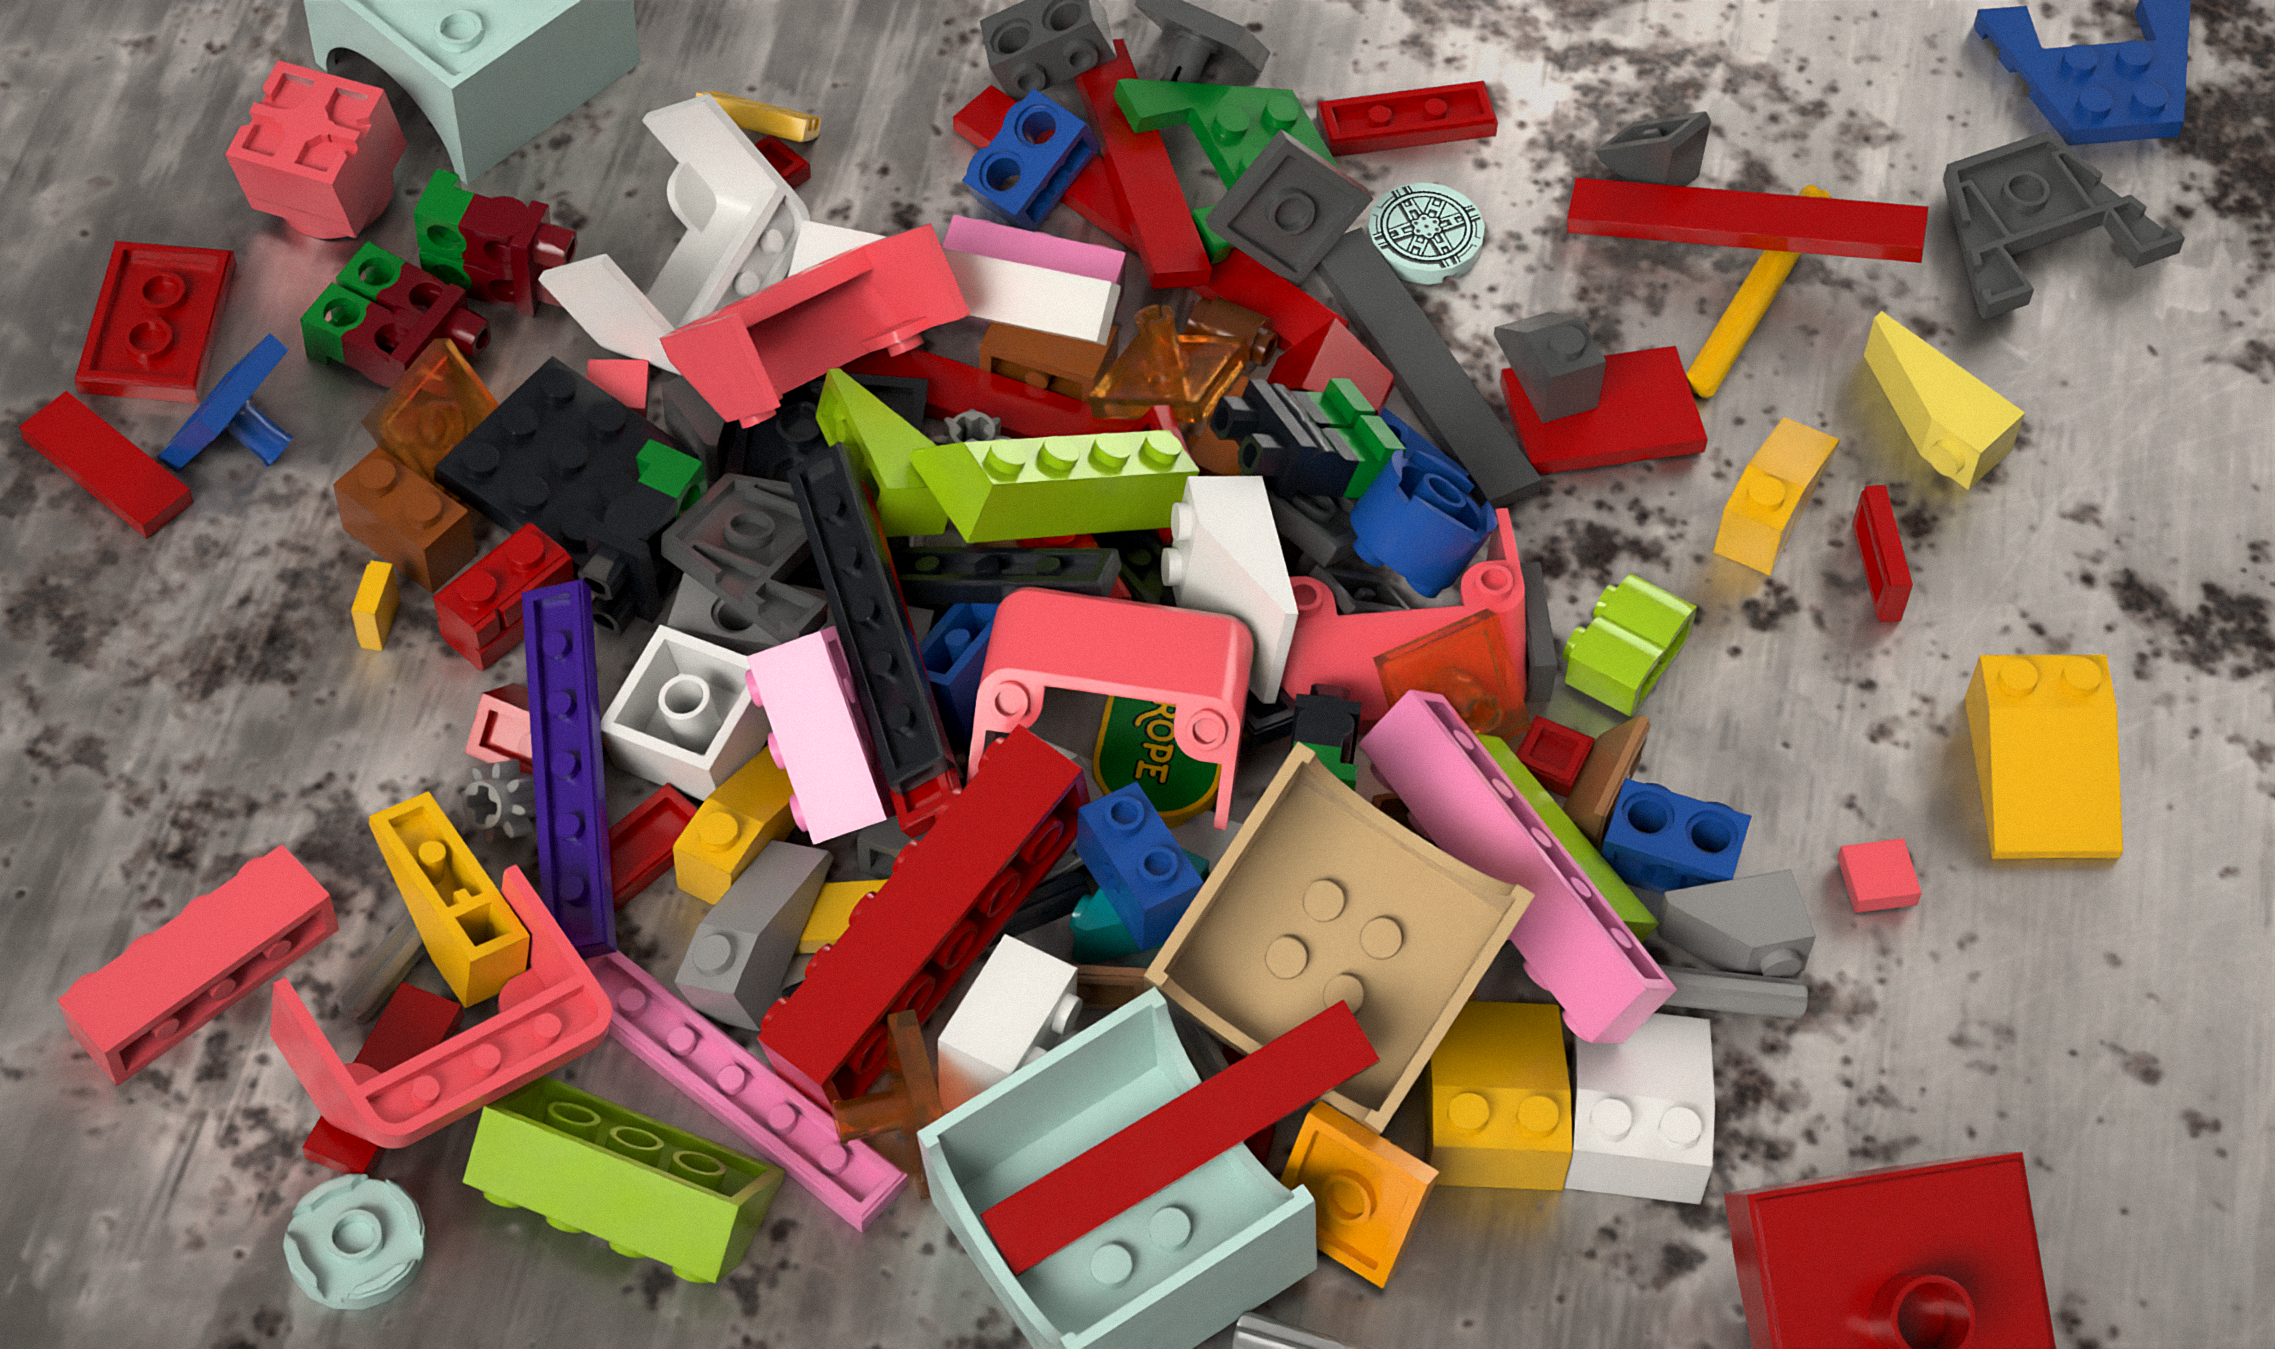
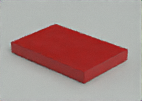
[74,241,237,403]
[1500,346,1708,475]

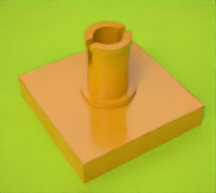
[1280,1100,1439,1289]

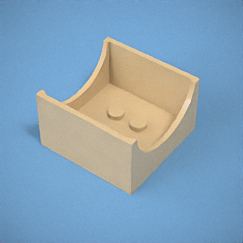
[1144,741,1535,1135]

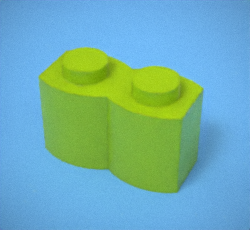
[1562,573,1697,717]

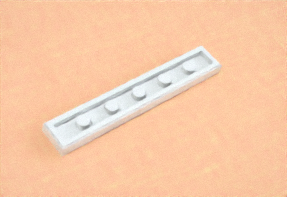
[788,220,1121,346]

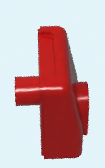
[1724,1152,2056,1349]

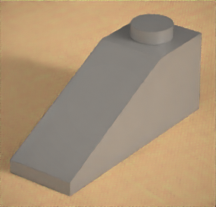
[674,840,834,1032]

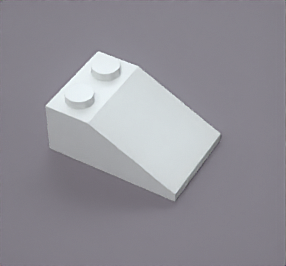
[1161,476,1299,704]
[1563,1013,1715,1205]

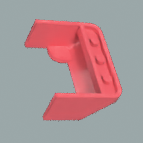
[659,223,970,429]
[1280,508,1527,735]
[966,587,1255,830]
[270,864,612,1149]

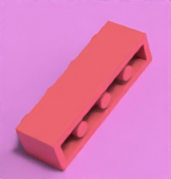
[57,844,339,1086]

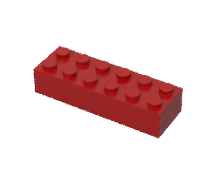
[757,724,1091,1124]

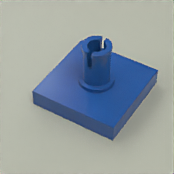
[157,333,294,472]

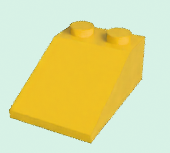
[1965,654,2123,859]
[1425,1001,1573,1191]

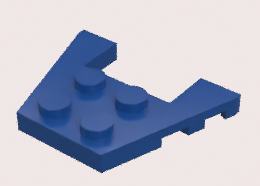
[1974,0,2191,146]

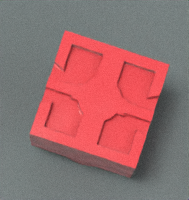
[225,60,407,239]

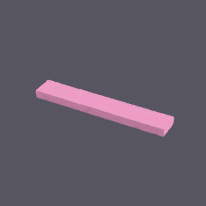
[584,950,908,1233]

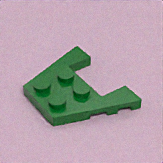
[1113,78,1340,265]

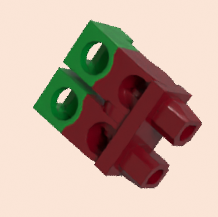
[413,168,578,318]
[300,241,491,401]

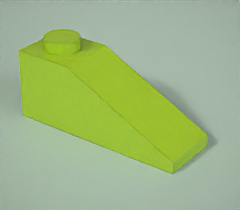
[815,368,949,537]

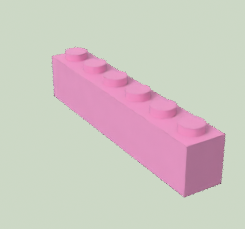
[1358,689,1677,1044]

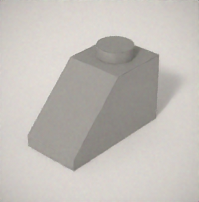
[1656,869,1816,978]

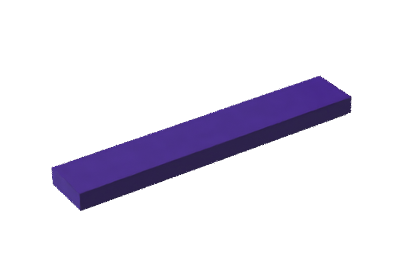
[522,579,617,959]

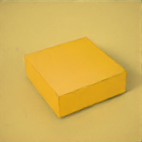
[351,560,400,651]

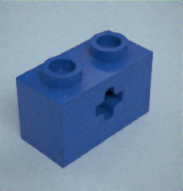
[1076,781,1204,952]

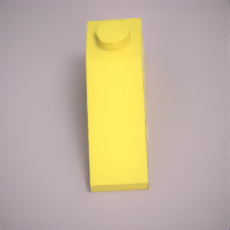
[1864,311,2025,490]

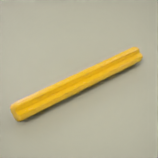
[1687,184,1831,398]

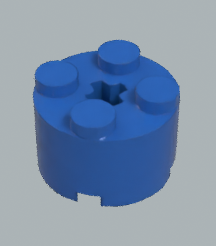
[1350,449,1498,599]

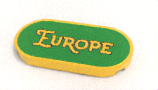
[1092,695,1222,829]

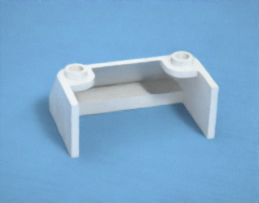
[538,93,810,375]

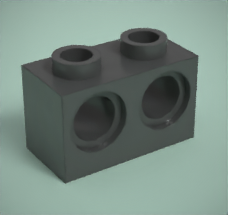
[980,0,1117,102]

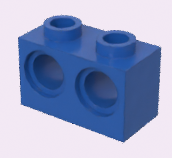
[962,88,1101,232]
[1601,778,1752,895]

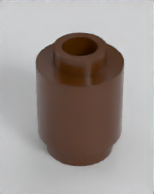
[1184,297,1278,374]

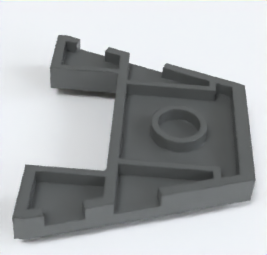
[1943,131,2185,320]
[661,473,908,644]

